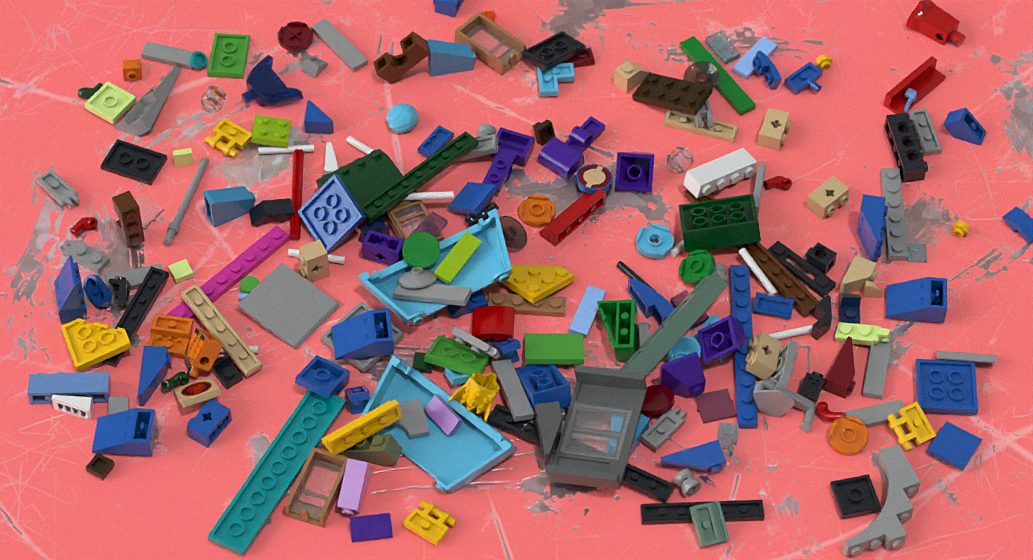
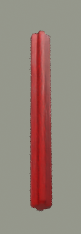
[290,149,304,240]

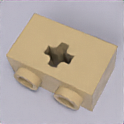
[757,108,791,151]
[806,176,850,220]
[297,239,329,283]
[745,331,781,380]

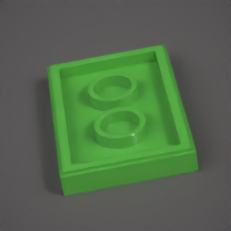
[207,33,251,79]
[525,333,584,365]
[424,335,492,376]

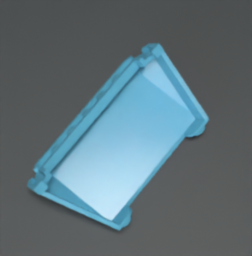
[359,208,512,326]
[361,355,518,493]

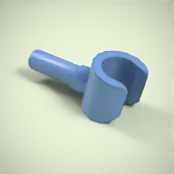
[903,88,917,113]

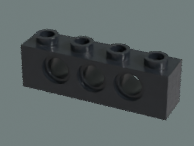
[884,113,928,183]

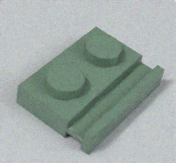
[689,501,730,548]

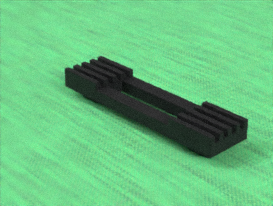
[767,241,836,298]

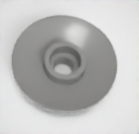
[399,267,437,288]

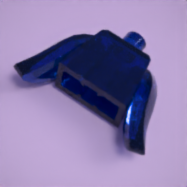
[241,54,303,107]

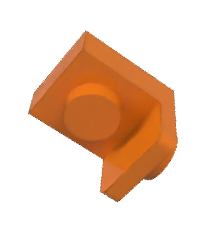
[122,59,142,81]

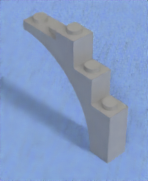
[842,444,921,558]

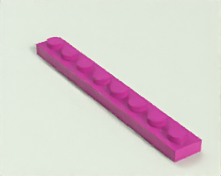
[166,225,290,319]

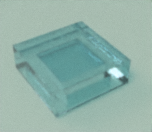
[907,243,927,263]

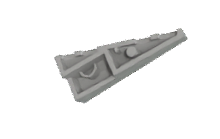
[113,65,181,136]

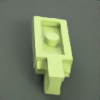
[835,322,891,346]

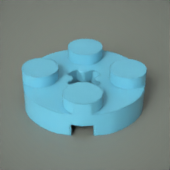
[636,224,674,260]

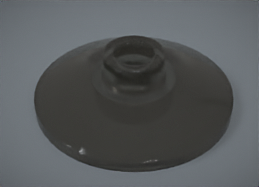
[684,61,720,89]
[499,216,527,250]

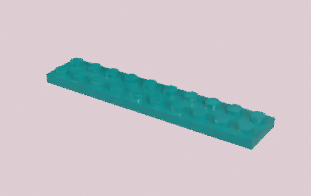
[208,390,347,557]

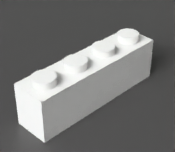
[683,148,757,198]

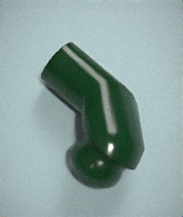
[77,82,103,100]
[161,371,190,390]

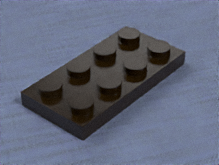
[632,73,713,115]

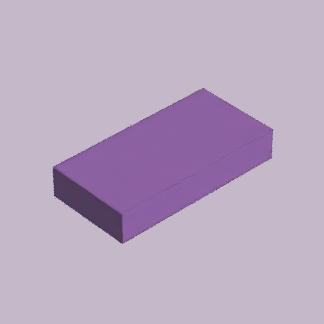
[424,395,463,436]

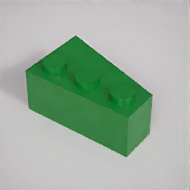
[597,299,638,361]

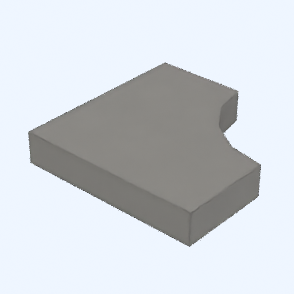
[389,399,429,439]

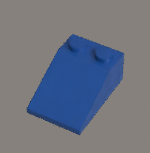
[515,364,571,415]

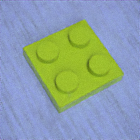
[251,115,291,148]

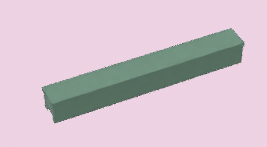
[619,271,729,376]

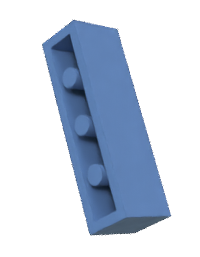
[27,371,111,405]

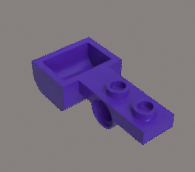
[538,116,605,181]
[482,127,535,193]

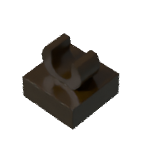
[532,119,555,145]

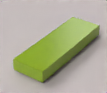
[433,231,482,285]

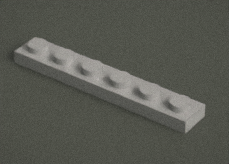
[880,168,908,261]

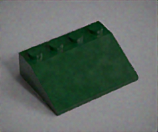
[316,149,403,207]
[679,194,761,253]

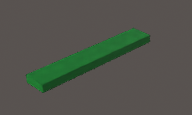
[679,36,756,116]

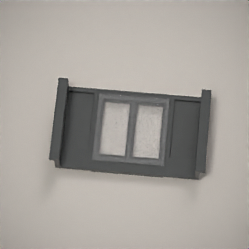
[545,365,647,489]

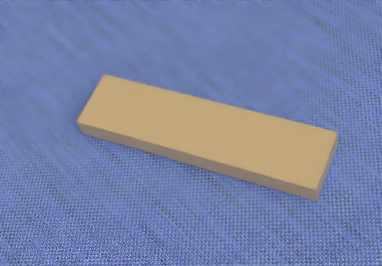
[663,109,738,144]

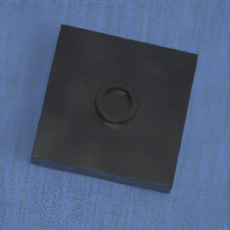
[830,474,881,519]

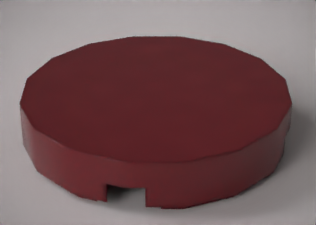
[278,21,313,52]
[641,385,675,416]

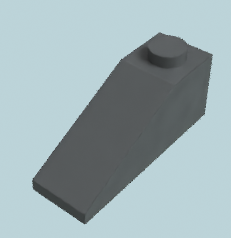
[535,401,565,465]

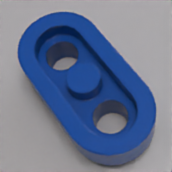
[83,274,112,307]

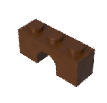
[373,31,430,84]
[112,191,145,248]

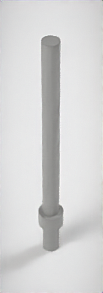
[163,157,209,245]

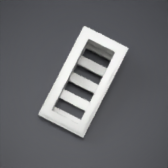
[324,142,339,175]
[52,395,94,420]

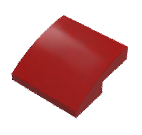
[472,306,515,342]

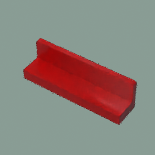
[884,56,946,114]
[539,188,606,247]

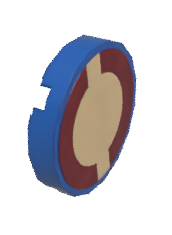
[575,164,613,194]

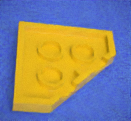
[501,264,575,304]
[61,318,132,372]

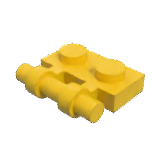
[205,118,252,158]
[887,401,937,452]
[403,500,457,546]

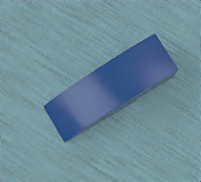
[628,278,675,325]

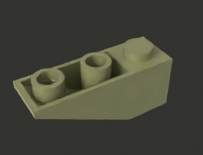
[337,434,402,465]

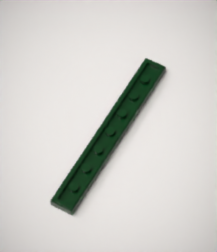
[360,131,479,223]

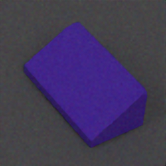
[349,513,393,543]

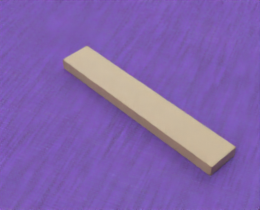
[180,284,263,377]

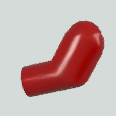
[763,176,792,190]
[70,217,98,236]
[816,402,844,422]

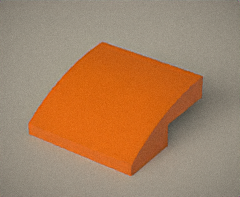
[147,313,194,359]

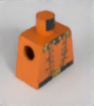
[185,328,223,378]

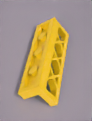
[321,399,403,456]

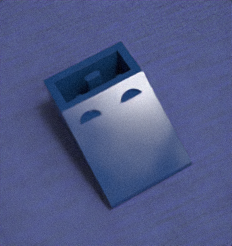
[857,194,888,262]
[54,255,87,324]
[886,277,947,323]
[331,309,394,360]
[92,408,158,456]

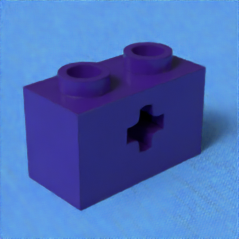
[362,229,405,265]

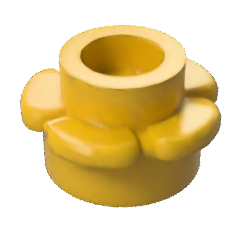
[816,54,833,70]
[952,220,970,237]

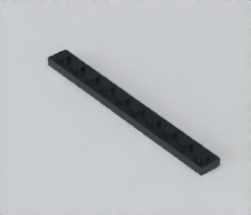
[487,404,676,503]

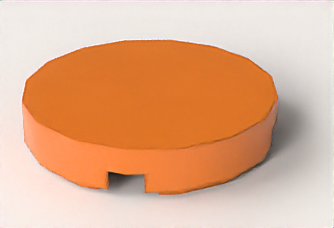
[519,195,556,228]
[828,415,869,456]

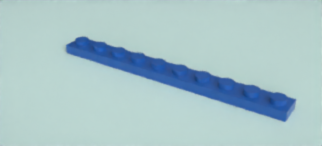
[729,265,758,429]

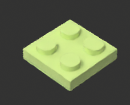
[84,81,137,124]

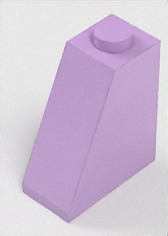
[337,459,373,515]

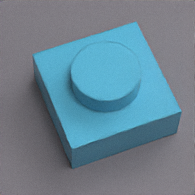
[444,368,470,385]

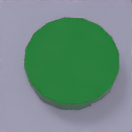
[402,232,441,270]
[679,250,716,285]

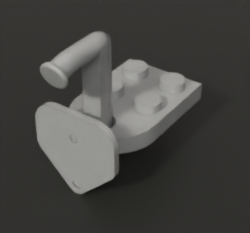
[753,340,816,432]

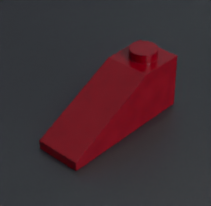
[824,336,856,399]

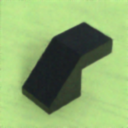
[249,198,295,227]
[811,295,832,341]

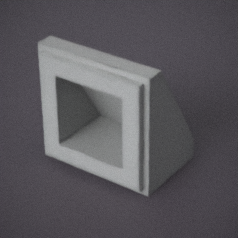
[301,56,328,78]
[108,396,130,415]

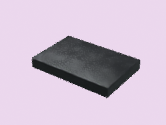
[522,31,586,71]
[100,139,168,186]

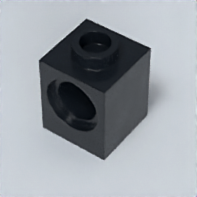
[805,242,837,275]

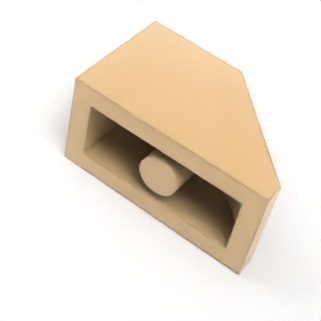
[614,60,651,94]
[839,255,878,293]

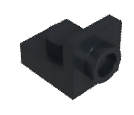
[108,276,131,307]
[213,354,243,389]
[798,371,826,402]

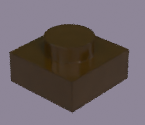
[86,452,115,480]

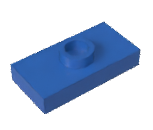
[418,125,454,158]
[753,292,795,319]

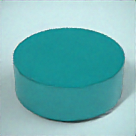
[189,51,208,70]

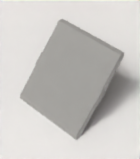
[237,263,339,349]

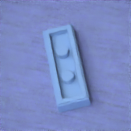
[732,36,778,80]
[568,285,606,338]

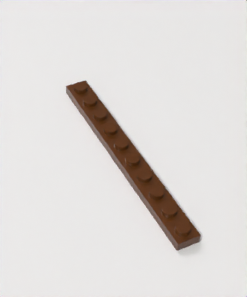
[684,189,819,317]

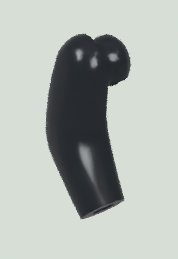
[465,202,499,227]

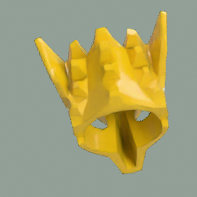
[449,372,500,422]

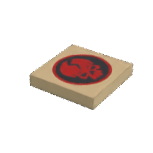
[173,376,222,408]

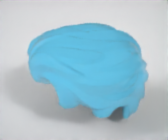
[386,103,419,133]
[667,336,701,362]

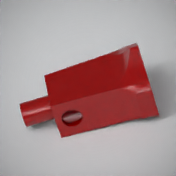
[906,0,966,46]

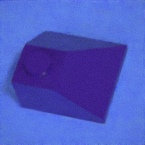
[615,152,655,192]
[698,315,746,365]
[659,352,706,398]

